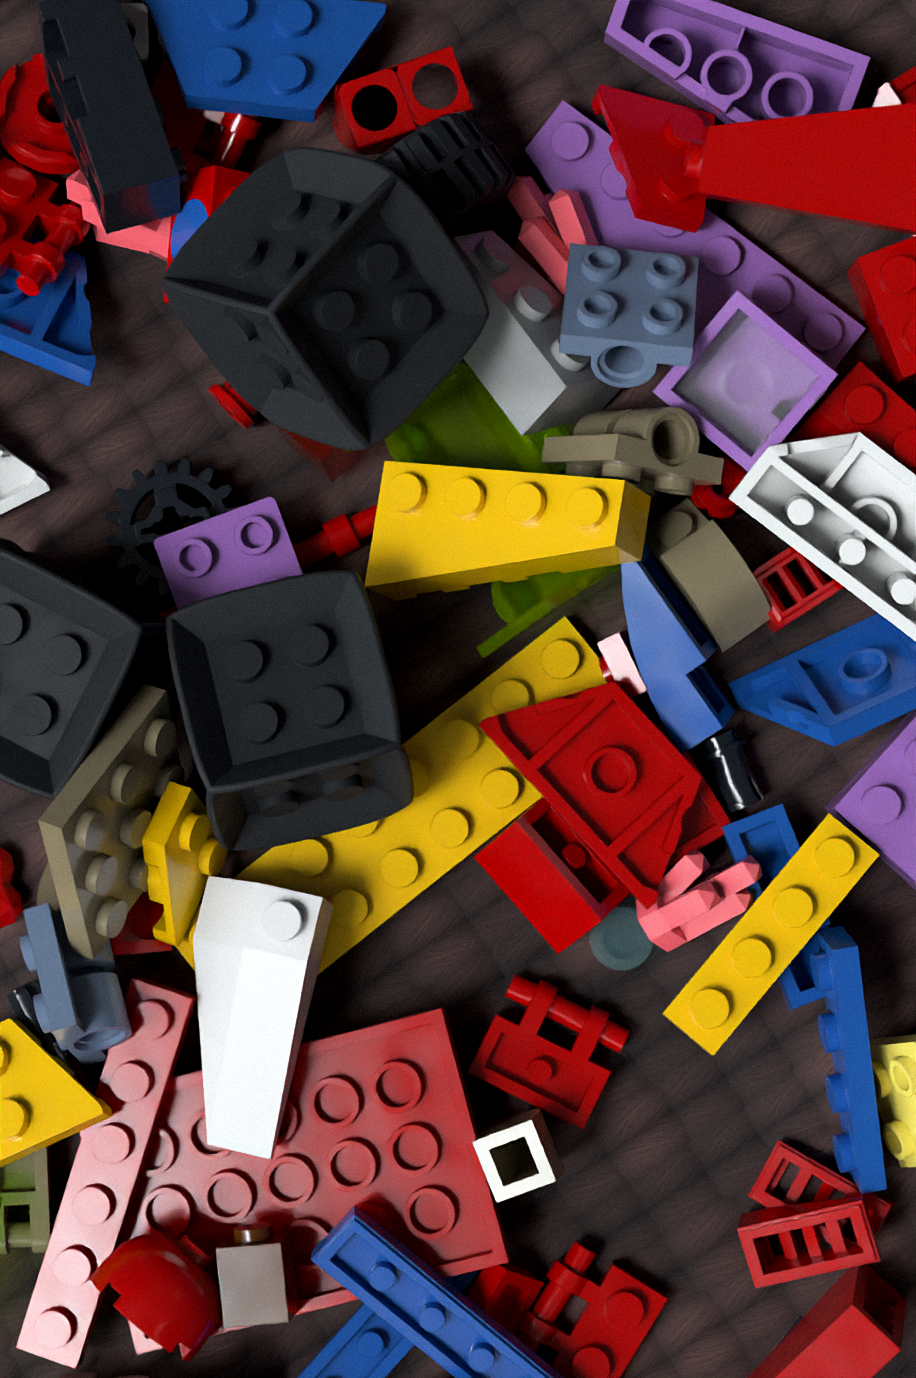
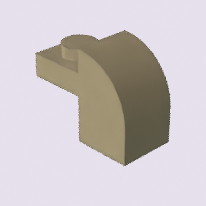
[644,498,772,652]
[472,1109,565,1203]

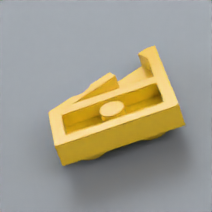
[142,782,228,947]

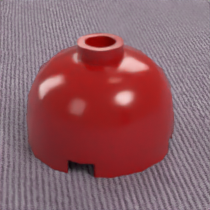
[90,1234,222,1362]

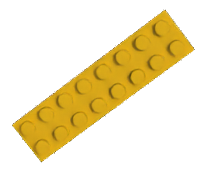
[176,616,634,976]

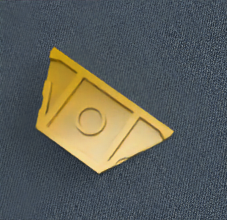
[0,1018,113,1168]

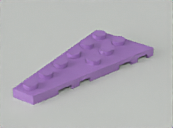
[524,100,866,473]

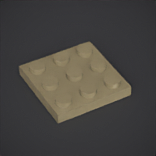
[38,684,185,960]

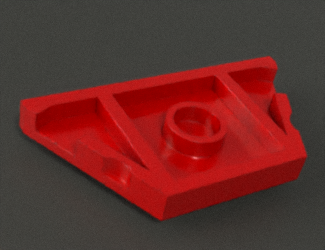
[477,681,702,910]

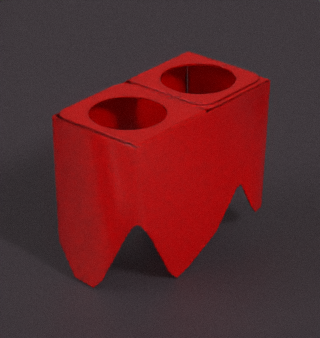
[332,46,474,156]

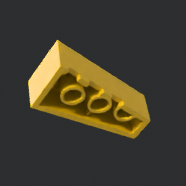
[364,461,651,601]

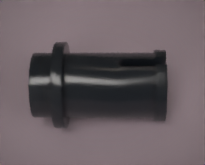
[698,728,765,813]

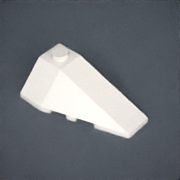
[193,876,334,1159]

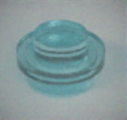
[589,906,653,971]

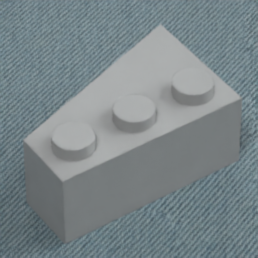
[451,230,622,436]

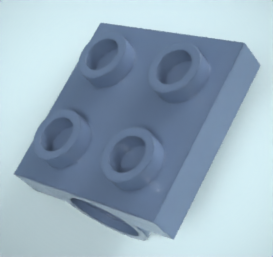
[559,243,699,388]
[19,902,132,1067]

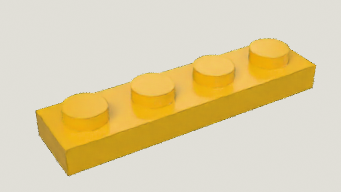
[662,813,880,1056]

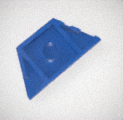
[142,0,386,123]
[0,235,96,387]
[728,613,916,747]

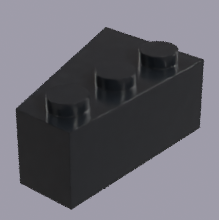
[37,0,188,234]

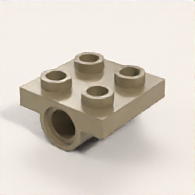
[541,407,724,496]

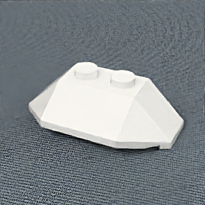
[728,432,916,641]

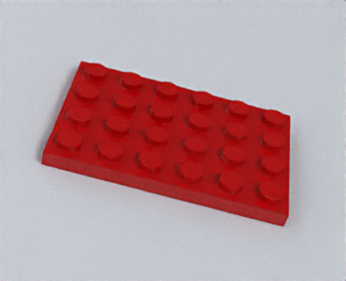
[79,1006,511,1354]

